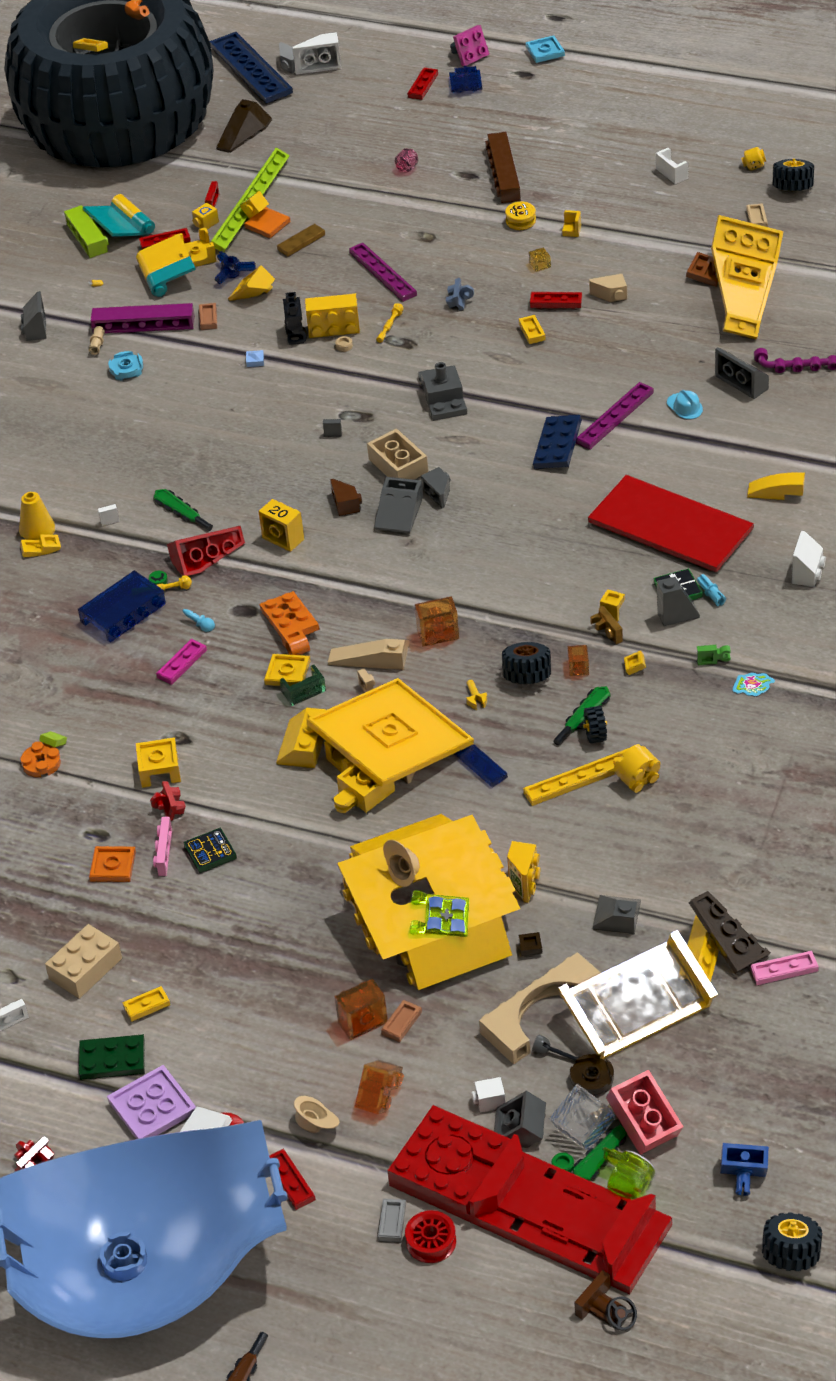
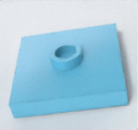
[525,35,565,63]

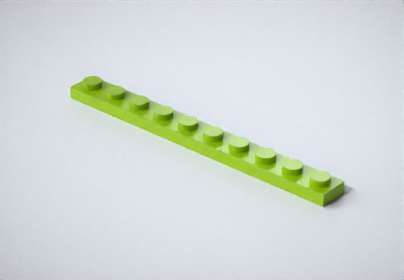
[209,148,290,253]

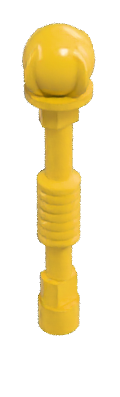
[376,303,404,343]
[132,576,192,597]

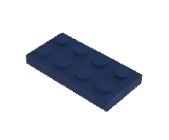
[533,415,582,469]

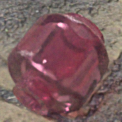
[395,148,418,172]

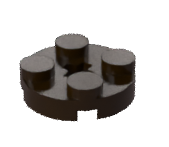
[570,1054,614,1096]

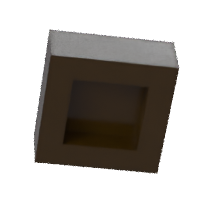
[518,932,543,956]

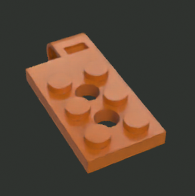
[259,591,320,655]

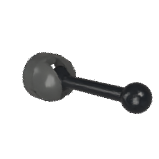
[532,1035,581,1062]

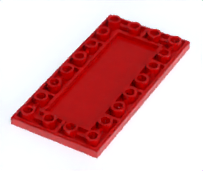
[588,475,754,572]

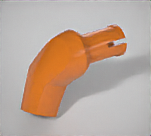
[125,0,150,20]

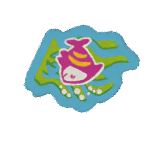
[733,673,775,696]

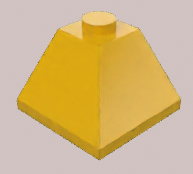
[228,265,275,301]

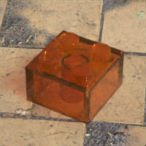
[415,596,459,647]
[334,978,388,1040]

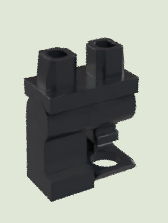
[283,292,307,345]

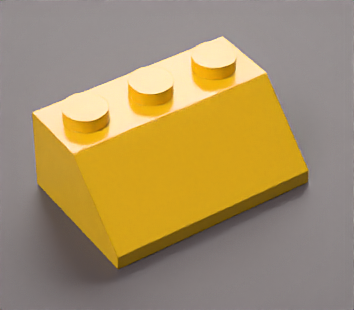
[276,708,326,768]

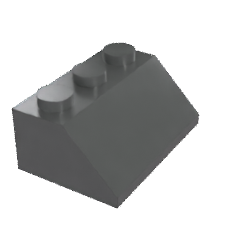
[715,347,769,399]

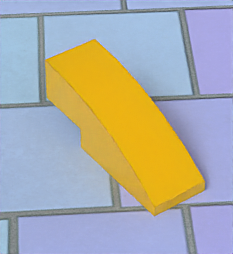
[747,472,805,500]

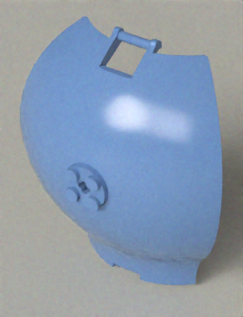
[0,1120,288,1338]

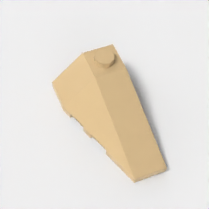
[328,639,410,670]

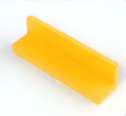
[678,915,719,982]

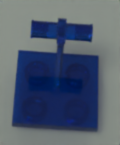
[449,65,483,93]

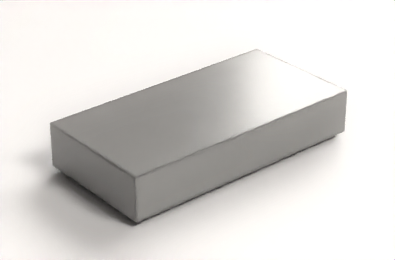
[378,1199,406,1242]

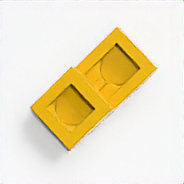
[20,534,61,557]

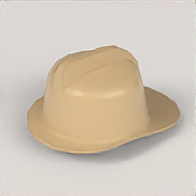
[383,840,420,887]
[294,1096,340,1133]

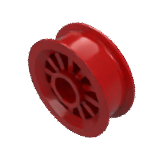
[405,1210,457,1263]

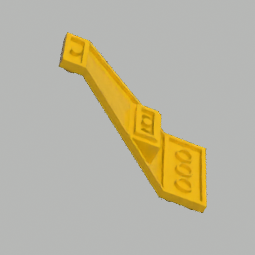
[711,215,784,339]

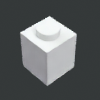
[472,1077,506,1113]

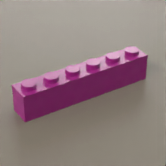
[90,303,195,333]

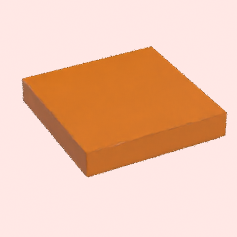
[244,207,291,238]
[89,846,136,882]

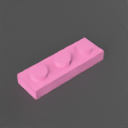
[153,817,172,876]

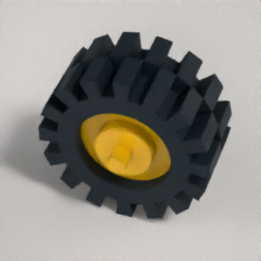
[583,706,607,743]

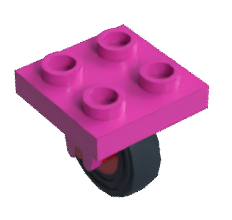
[450,25,489,66]

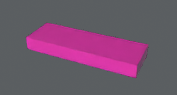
[156,639,207,685]

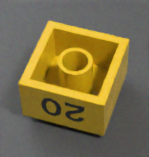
[258,499,304,552]

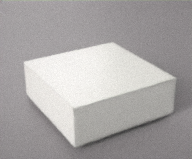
[98,504,119,526]

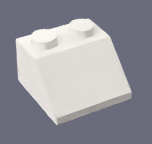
[792,531,826,587]

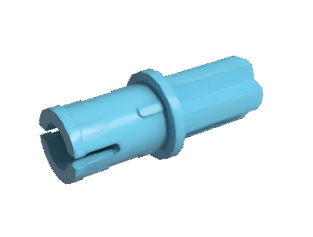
[697,574,726,606]

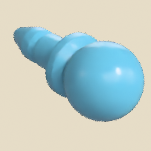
[183,609,215,632]

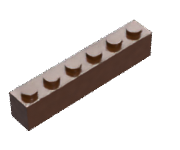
[485,132,521,203]

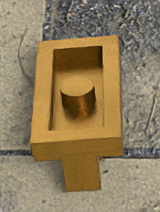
[590,605,623,645]

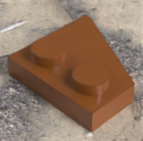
[686,252,718,287]

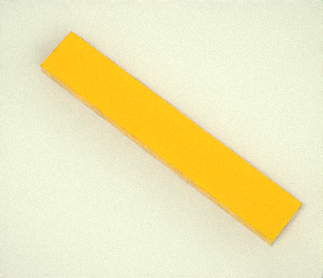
[523,748,628,806]

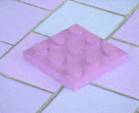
[107,1065,196,1139]

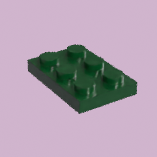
[79,1034,145,1080]

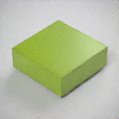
[39,731,67,747]

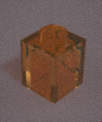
[567,645,589,676]

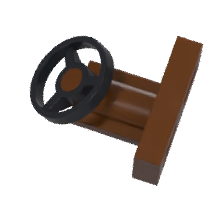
[574,1270,637,1330]

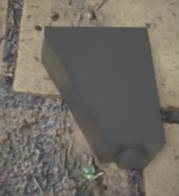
[657,577,700,626]

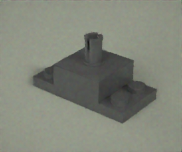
[418,362,467,421]

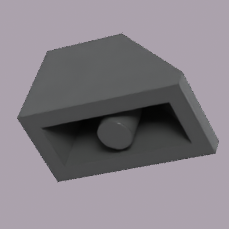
[421,467,451,508]

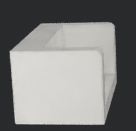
[656,148,688,184]

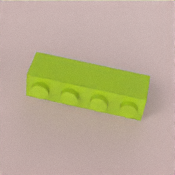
[64,205,109,258]

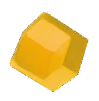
[562,210,581,237]
[600,589,625,622]

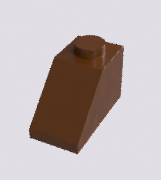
[330,479,362,516]

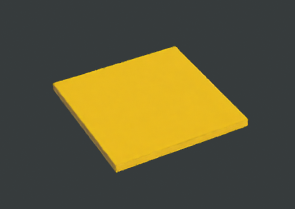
[306,678,474,787]

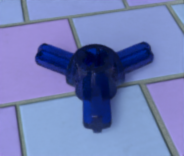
[215,251,256,284]

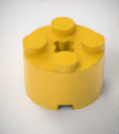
[614,744,661,793]

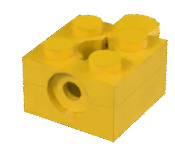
[334,764,395,813]

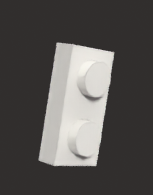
[0,999,29,1031]

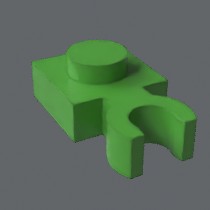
[697,645,731,665]

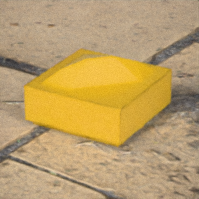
[624,650,646,675]

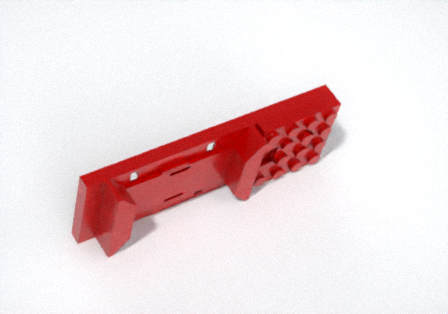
[387,1105,672,1295]

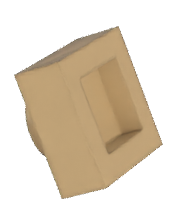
[357,668,375,692]

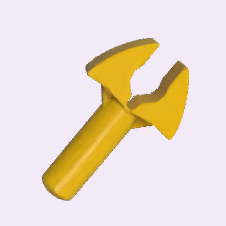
[466,680,487,710]

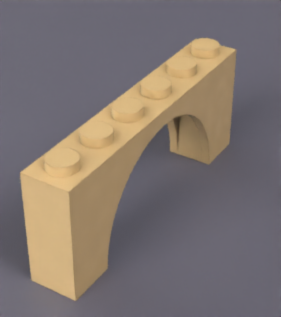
[479,952,612,1064]

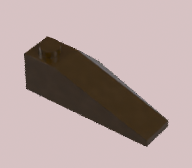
[216,99,272,153]

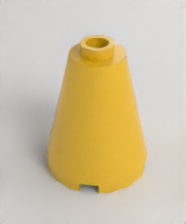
[19,492,55,540]

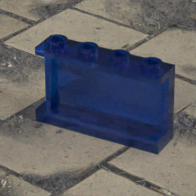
[78,570,166,643]

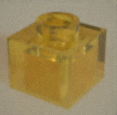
[529,247,551,272]

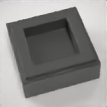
[323,419,342,437]

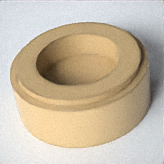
[335,336,353,352]

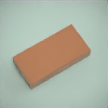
[199,303,217,330]
[381,1000,422,1042]

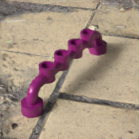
[754,348,836,373]

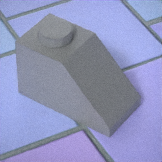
[279,42,295,73]

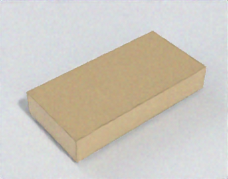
[746,203,768,227]

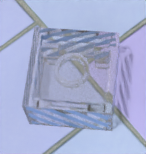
[549,1084,616,1151]

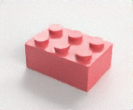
[606,1070,683,1155]

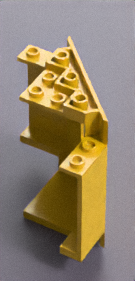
[337,814,520,990]

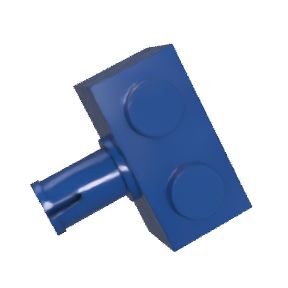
[720,1143,769,1196]

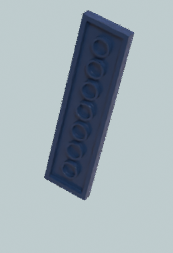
[210,32,293,103]

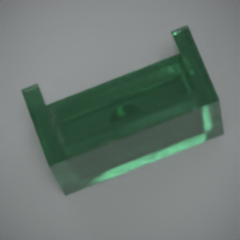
[280,664,326,706]

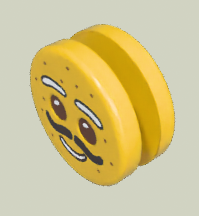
[505,201,536,230]

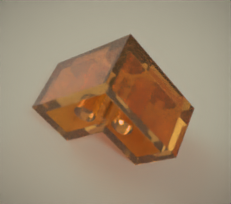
[355,1060,404,1114]

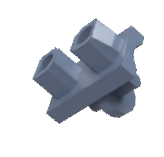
[446,278,474,311]

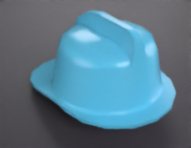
[667,390,703,419]

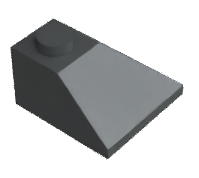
[593,895,641,934]

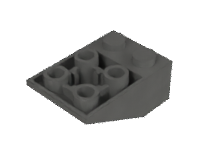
[374,477,423,533]

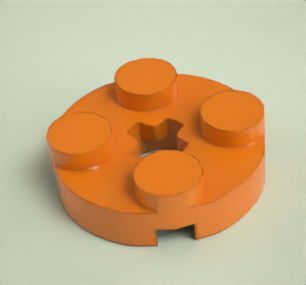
[20,741,61,778]

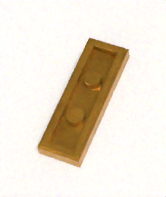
[277,223,325,257]

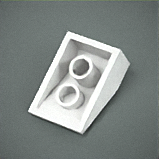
[292,32,341,75]

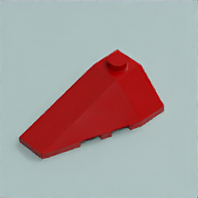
[167,526,245,576]

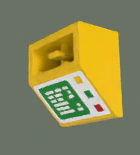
[507,841,541,903]

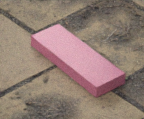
[750,951,819,985]

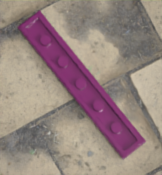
[349,242,417,302]
[576,382,654,450]

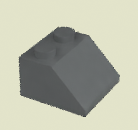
[21,291,47,341]
[494,1090,546,1148]

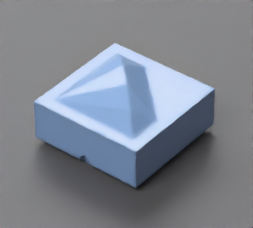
[246,350,264,367]

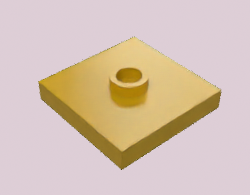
[264,654,310,687]

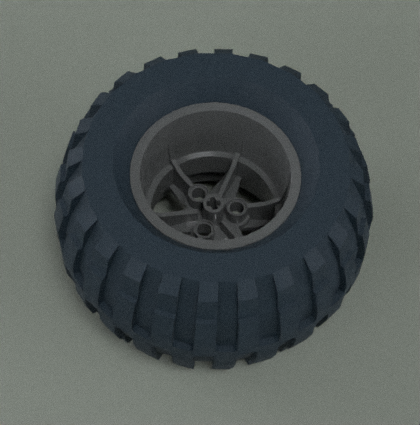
[4,0,214,168]

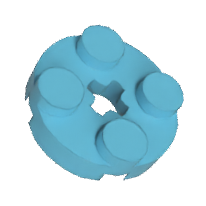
[108,351,144,380]

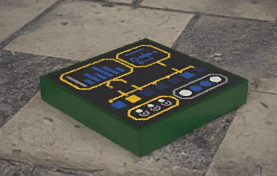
[183,827,237,873]

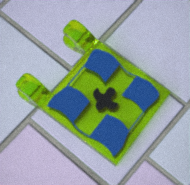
[410,891,469,937]

